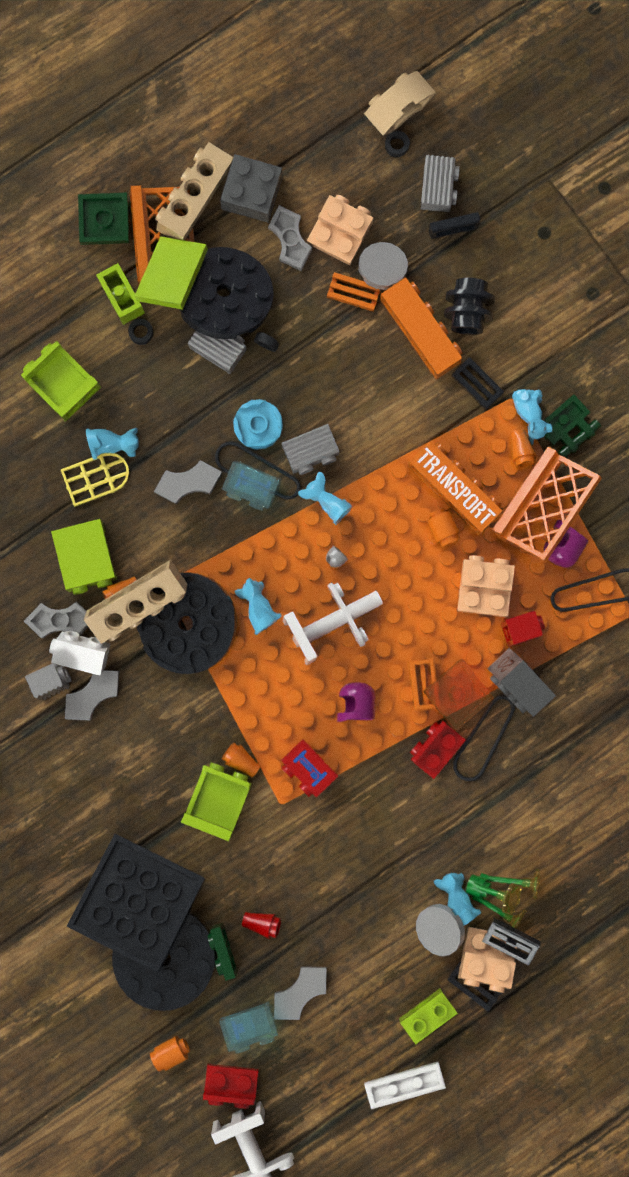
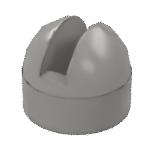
[326,546,348,568]

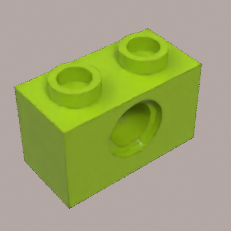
[96,263,145,325]
[399,989,458,1044]

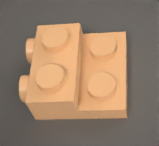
[307,195,373,265]
[457,556,515,617]
[458,927,517,993]

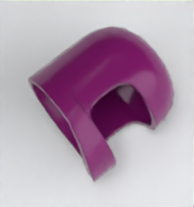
[543,519,588,568]
[337,682,376,722]

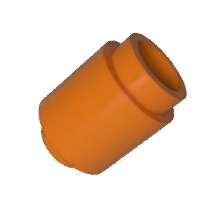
[427,508,460,548]
[150,1036,190,1072]

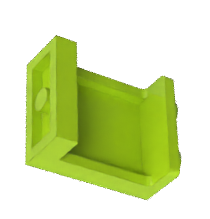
[21,341,101,422]
[51,519,117,595]
[181,762,252,841]

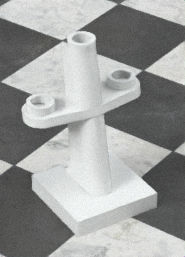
[283,583,383,666]
[211,1101,294,1177]

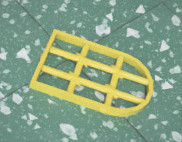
[61,453,130,507]

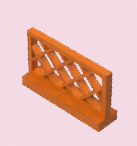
[129,185,194,287]
[493,447,602,562]

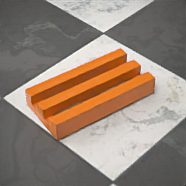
[327,272,381,312]
[409,658,440,711]

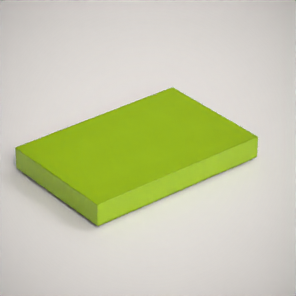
[135,236,208,310]

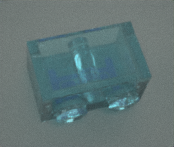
[222,460,282,511]
[219,1002,279,1053]

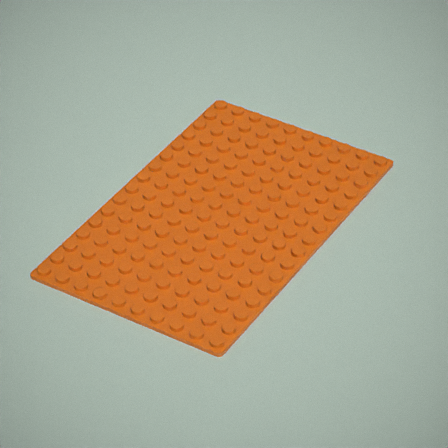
[182,399,629,804]

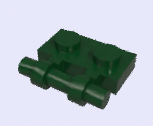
[544,394,601,458]

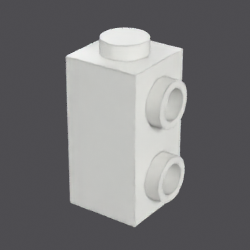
[49,631,110,675]

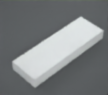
[364,1062,446,1109]

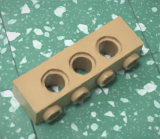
[155,142,233,240]
[84,560,187,644]

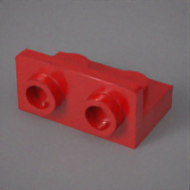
[410,720,465,779]
[203,1064,259,1109]

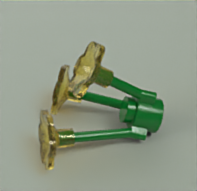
[466,869,540,928]

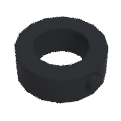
[385,131,410,157]
[128,319,153,345]
[254,332,279,352]

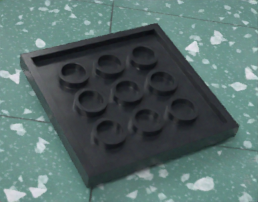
[66,834,206,973]

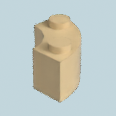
[364,71,436,135]

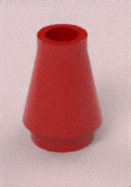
[242,912,281,939]

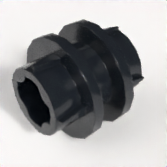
[444,278,495,335]

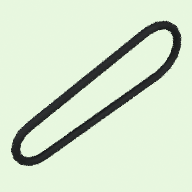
[215,441,301,500]
[551,568,629,612]
[453,695,515,781]

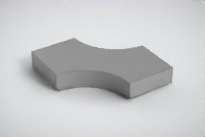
[268,205,312,272]
[154,460,222,505]
[24,602,88,639]
[65,670,119,721]
[274,967,326,1020]

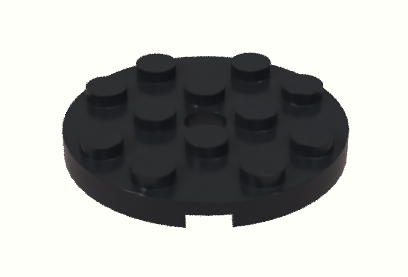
[179,247,273,339]
[137,573,237,674]
[112,912,215,1011]

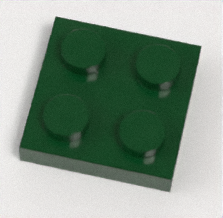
[78,192,130,245]
[207,922,238,981]

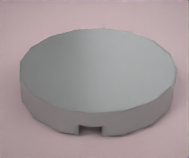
[358,242,408,290]
[416,904,465,956]

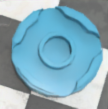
[233,399,283,450]

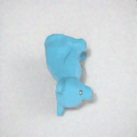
[512,389,553,445]
[86,428,139,460]
[298,472,353,525]
[235,578,282,635]
[434,873,482,926]

